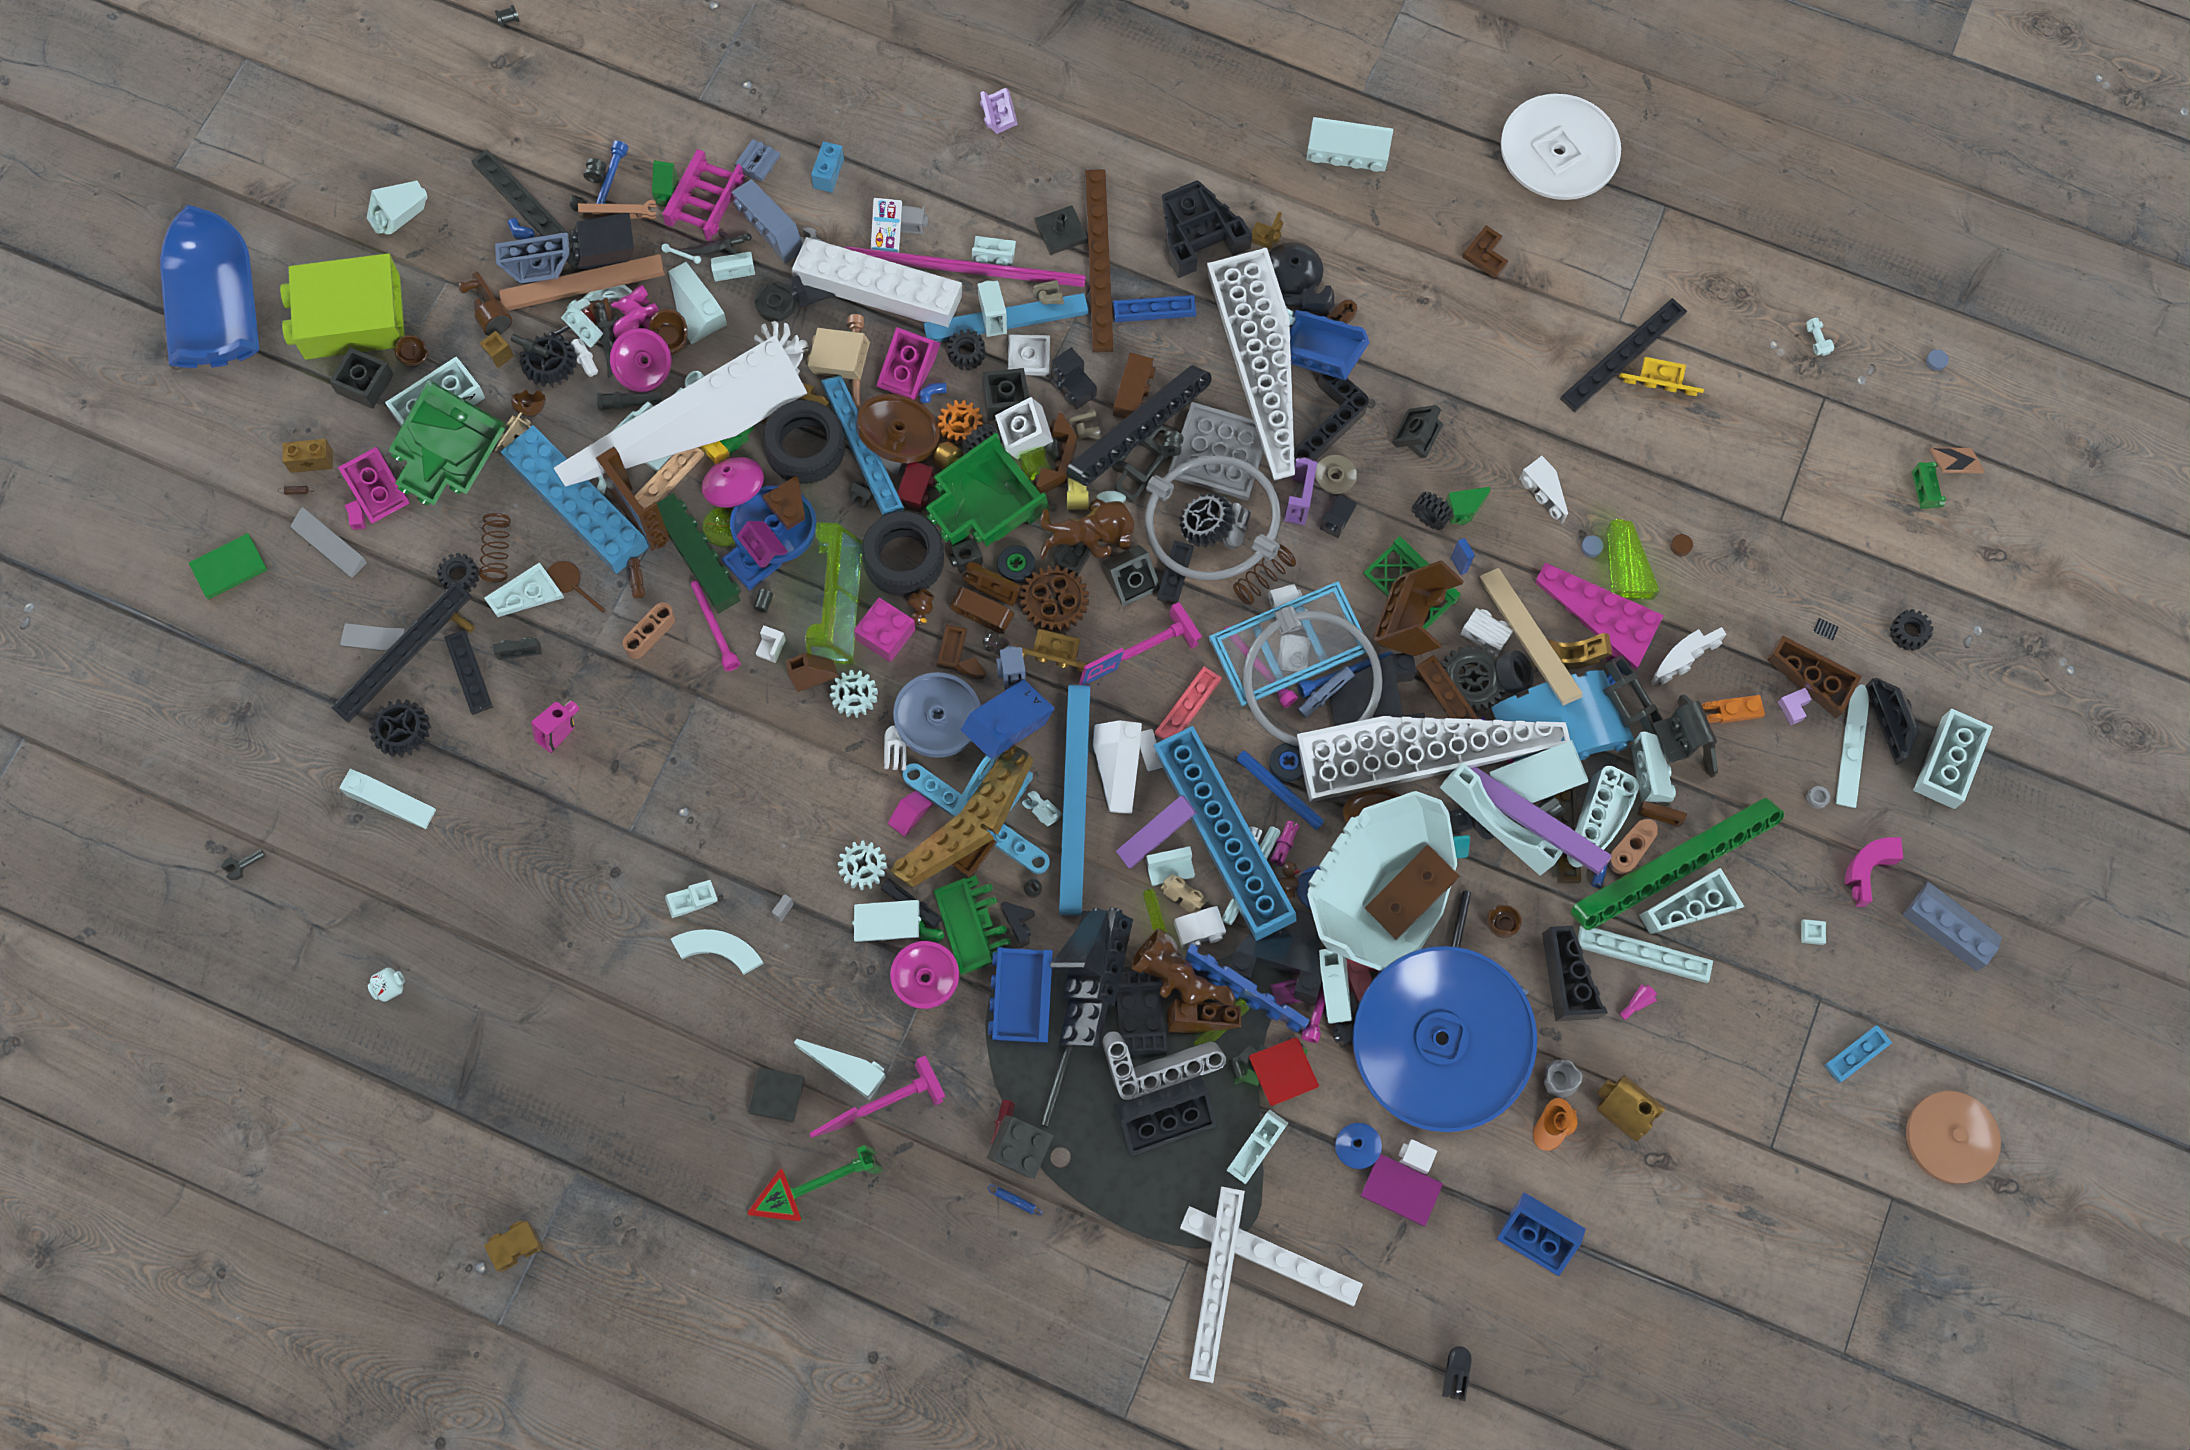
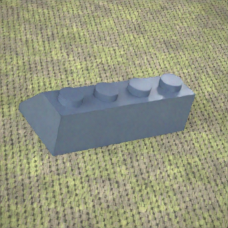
[1902,882,2002,971]

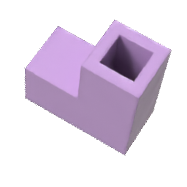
[1778,688,1812,725]

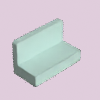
[711,252,755,282]
[1146,846,1195,886]

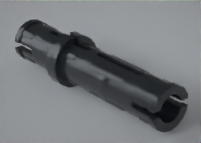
[881,878,942,929]

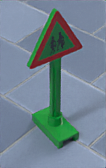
[747,1145,883,1222]

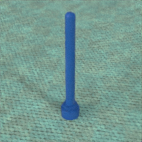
[590,141,629,219]
[1297,651,1394,698]

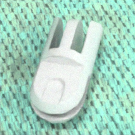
[884,725,906,771]

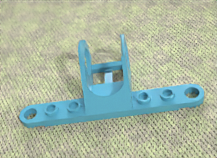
[903,754,1050,874]

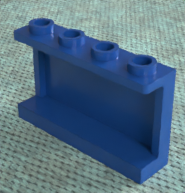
[1290,310,1370,380]
[988,947,1053,1043]

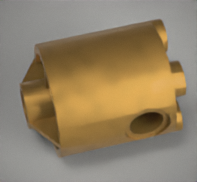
[1596,1074,1666,1142]

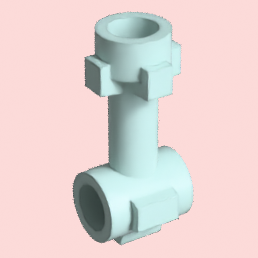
[1806,318,1834,356]

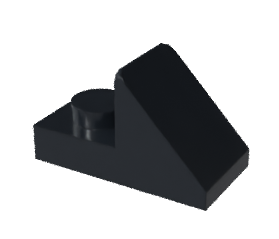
[1000,901,1035,948]

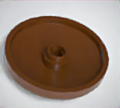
[856,394,940,463]

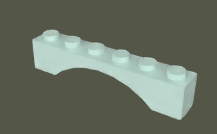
[1440,763,1563,875]

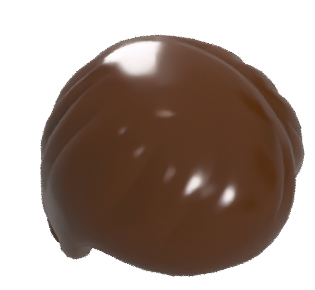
[649,309,687,355]

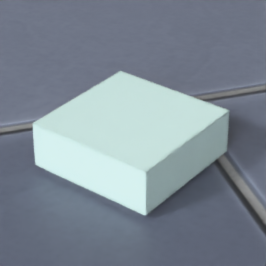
[1801,919,1826,945]

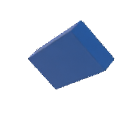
[1451,538,1475,575]

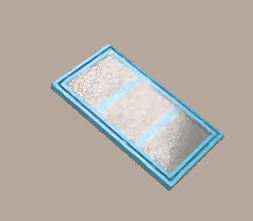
[1209,581,1367,707]

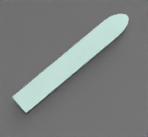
[1836,685,1869,808]

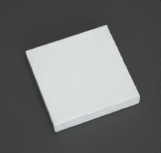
[1008,335,1050,376]

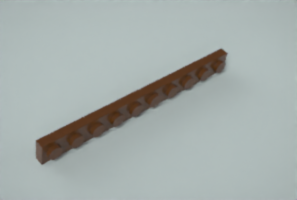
[1085,169,1113,352]

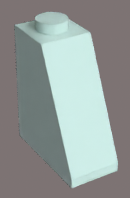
[978,281,1007,337]

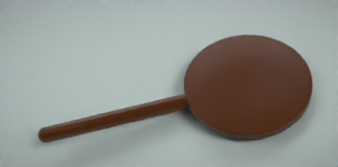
[547,561,605,612]

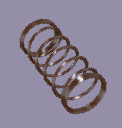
[479,513,511,582]
[1233,544,1296,605]

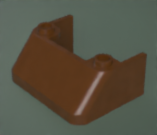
[1373,560,1464,656]

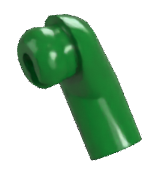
[919,920,944,943]

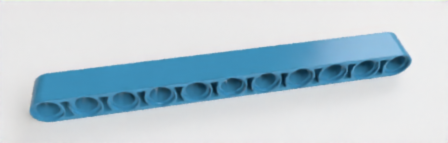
[1059,685,1090,916]

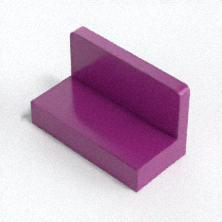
[736,521,788,567]

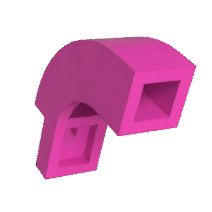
[1845,837,1903,907]

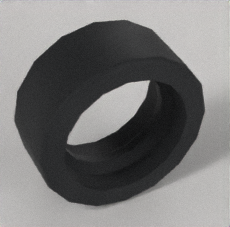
[1496,650,1534,694]

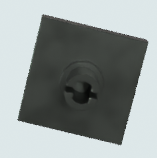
[1035,205,1088,255]

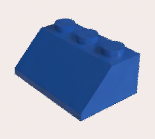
[1497,1192,1586,1276]

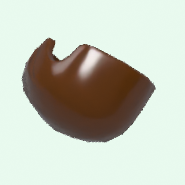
[394,335,428,367]
[511,389,546,417]
[1487,905,1522,938]

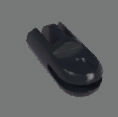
[1442,1346,1472,1402]

